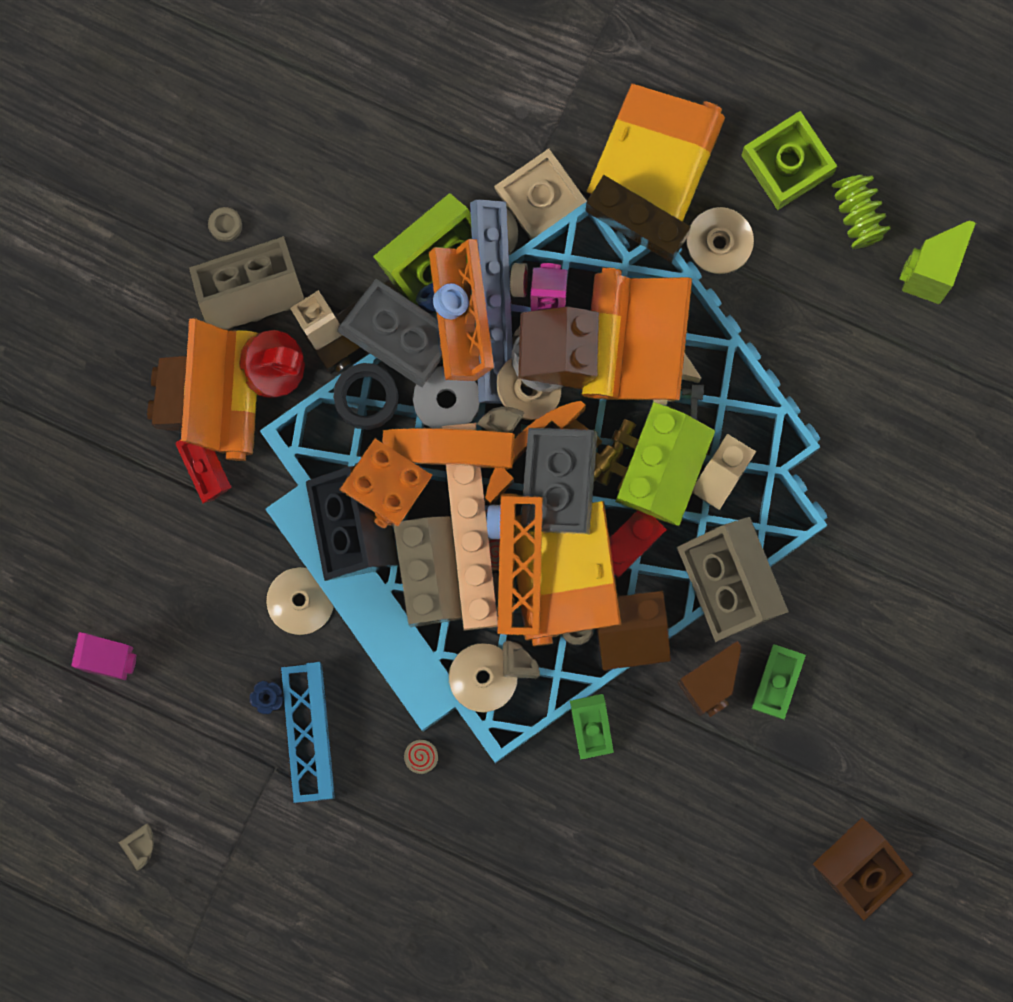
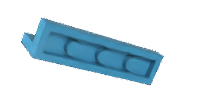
[281,662,335,803]

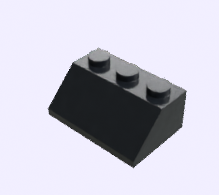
[305,466,399,581]

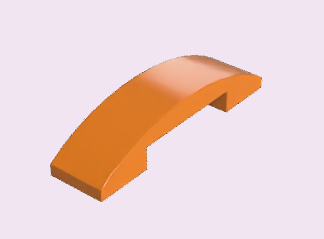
[485,401,586,505]
[382,428,515,468]

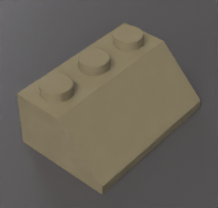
[189,236,304,331]
[394,516,463,627]
[677,517,789,642]

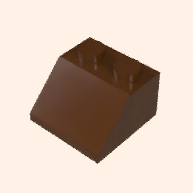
[518,307,599,389]
[147,356,187,432]
[597,591,671,671]
[677,641,741,717]
[813,818,913,921]

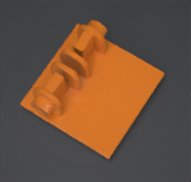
[340,439,432,528]

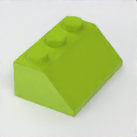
[373,193,472,306]
[899,220,976,304]
[615,402,715,526]

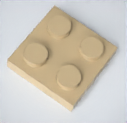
[494,149,586,240]

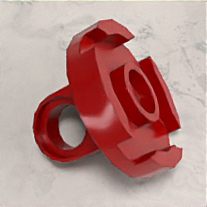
[239,330,305,398]

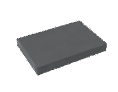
[338,279,443,387]
[521,428,598,535]

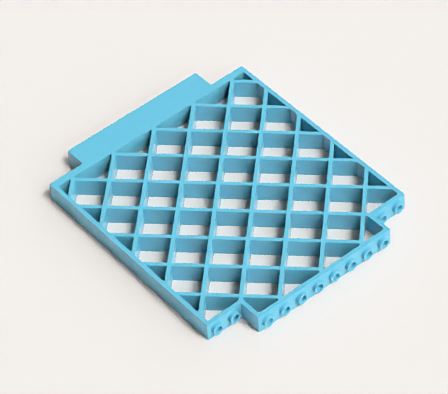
[260,201,827,763]

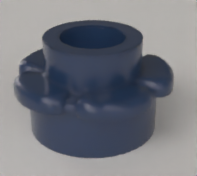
[250,681,283,714]

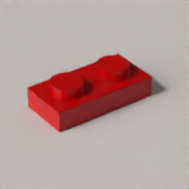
[175,439,232,503]
[609,511,667,578]

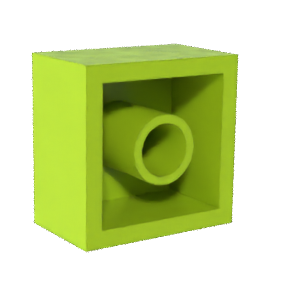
[741,111,837,210]

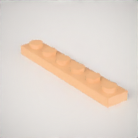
[442,423,498,630]

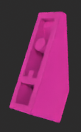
[531,263,567,311]
[71,632,137,680]

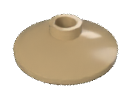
[687,207,754,274]
[497,358,561,420]
[267,567,334,635]
[449,644,517,712]

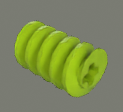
[831,175,891,249]

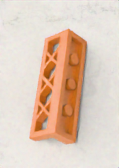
[429,239,494,381]
[497,493,543,635]

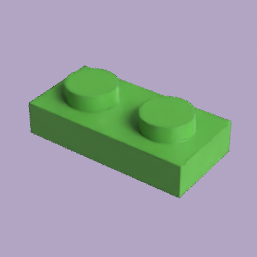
[751,644,806,720]
[570,694,614,760]

